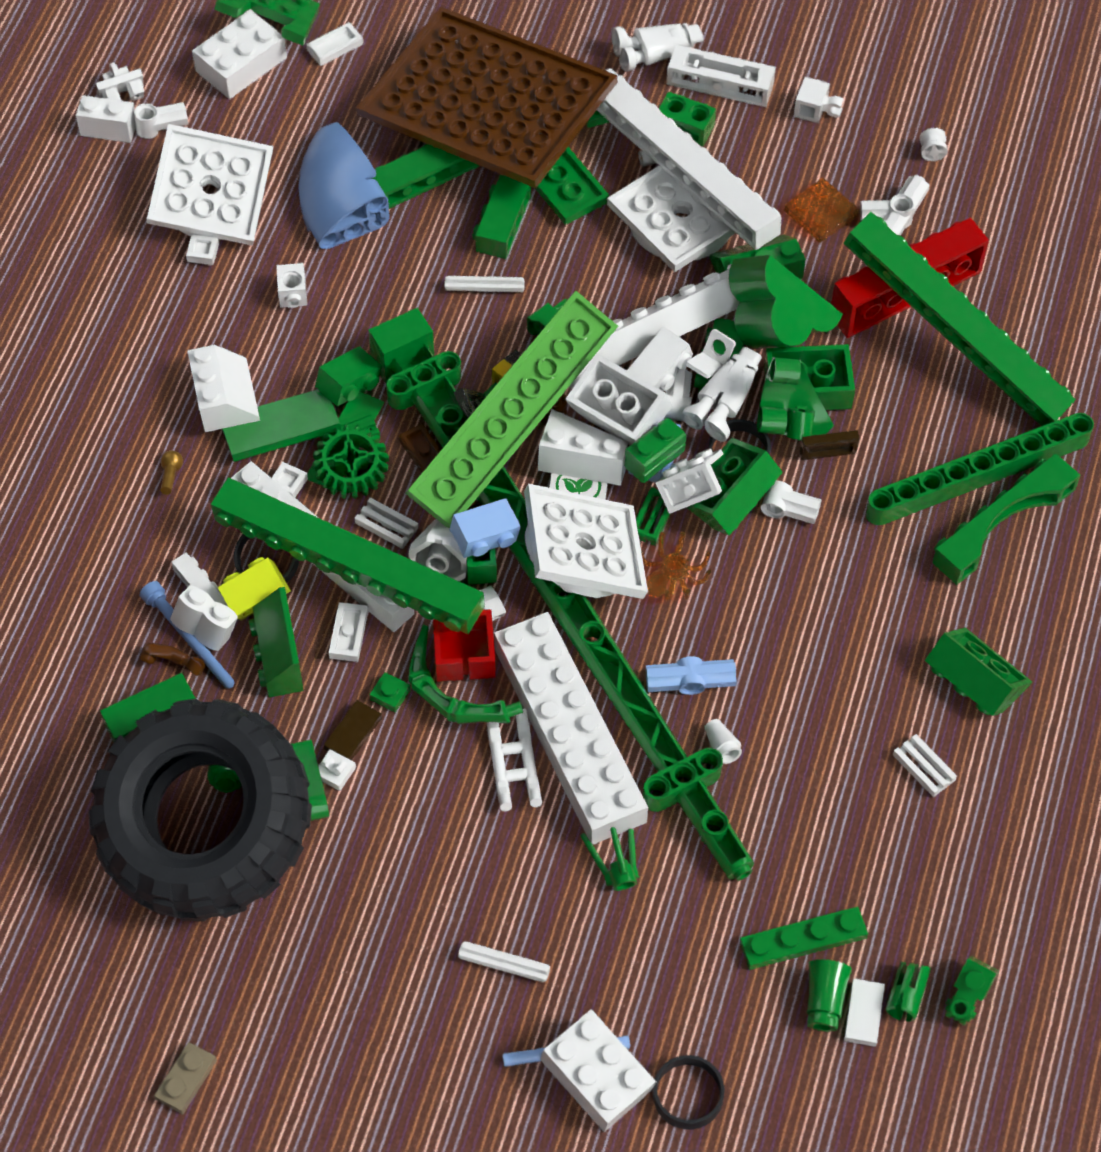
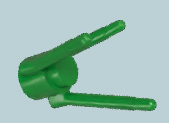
[580,827,639,891]

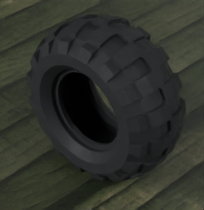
[88,698,312,921]

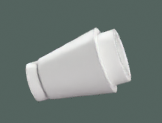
[705,719,742,764]

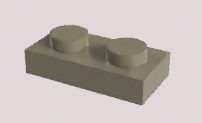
[154,1042,217,1115]

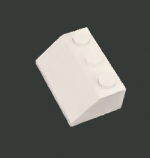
[188,345,260,432]

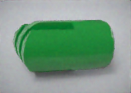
[886,961,931,1022]

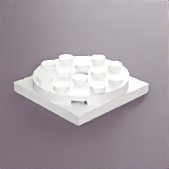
[147,124,273,246]
[607,166,736,272]
[524,484,648,599]

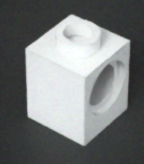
[276,263,307,308]

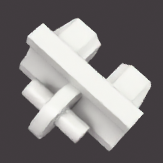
[96,62,144,101]

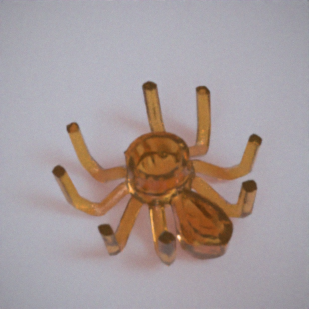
[641,531,711,601]

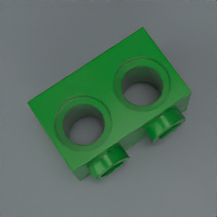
[659,91,716,147]

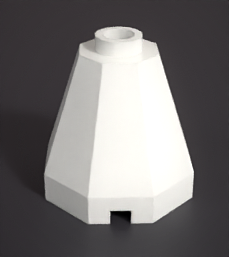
[409,519,467,581]

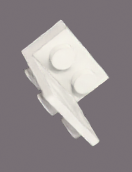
[656,448,723,514]

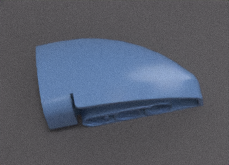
[298,122,389,249]

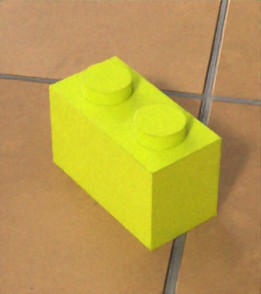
[218,557,291,621]

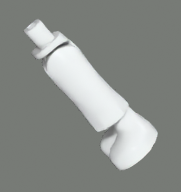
[611,23,703,71]
[681,347,762,442]

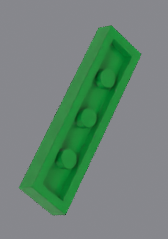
[740,906,868,970]

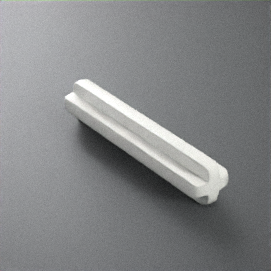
[445,276,525,292]
[458,941,550,982]

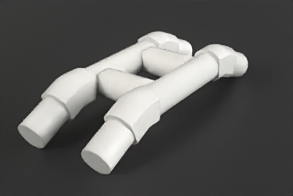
[487,709,542,811]

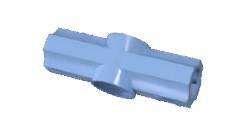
[645,656,737,695]

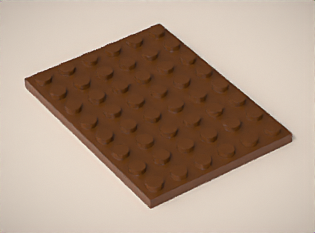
[356,7,618,188]

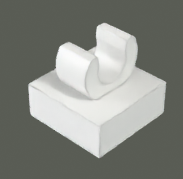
[318,749,356,791]

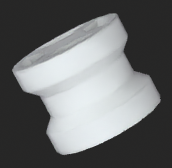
[919,128,948,161]

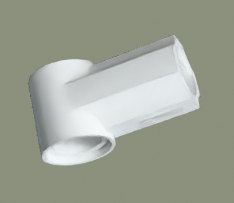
[134,103,188,139]
[664,368,692,421]
[761,481,822,524]

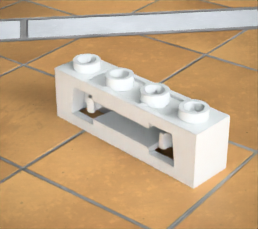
[667,45,776,107]

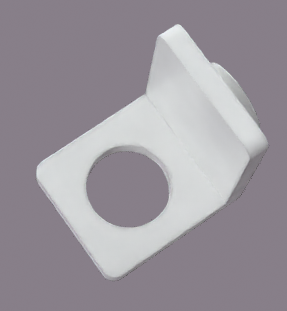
[686,329,736,378]

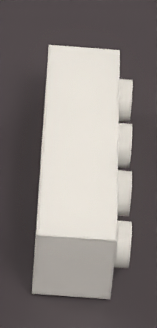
[172,552,228,606]

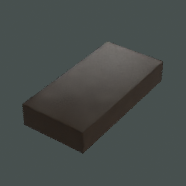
[800,430,860,460]
[324,700,382,761]

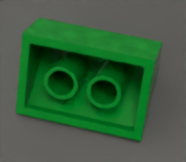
[709,235,806,279]
[686,438,783,536]
[249,587,304,697]
[924,627,1033,716]

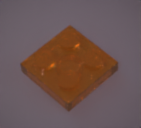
[784,178,860,243]

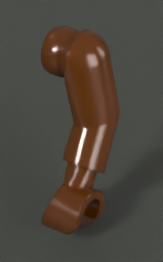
[140,642,205,676]

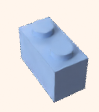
[449,498,521,558]

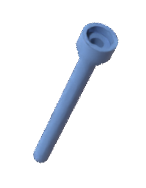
[139,581,234,689]

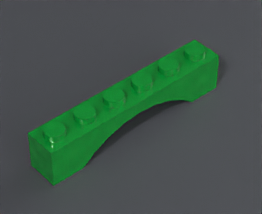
[932,453,1081,585]

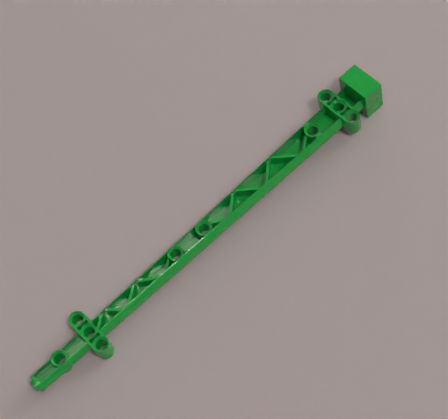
[368,307,754,881]

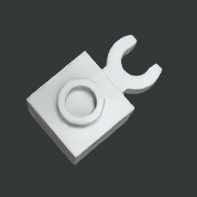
[794,77,844,123]

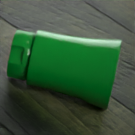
[807,959,852,1032]

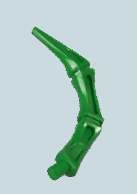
[408,624,524,724]

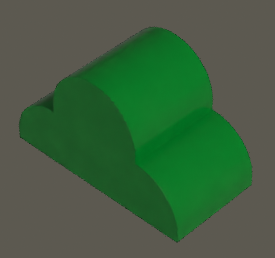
[729,255,843,349]

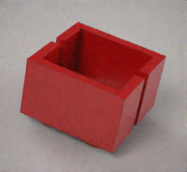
[433,609,496,682]

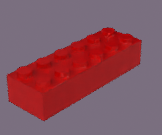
[831,217,989,338]

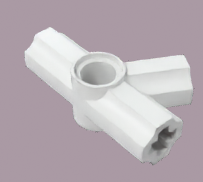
[860,175,929,236]

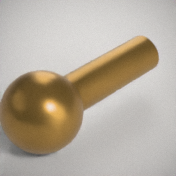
[160,450,183,495]

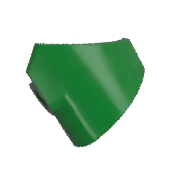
[757,357,834,440]

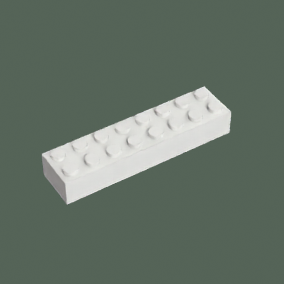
[494,612,648,845]

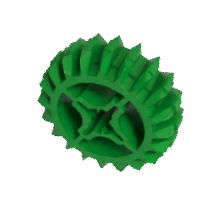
[312,424,389,499]

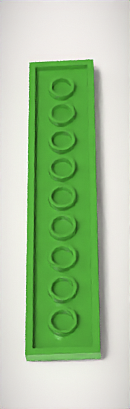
[405,291,619,528]

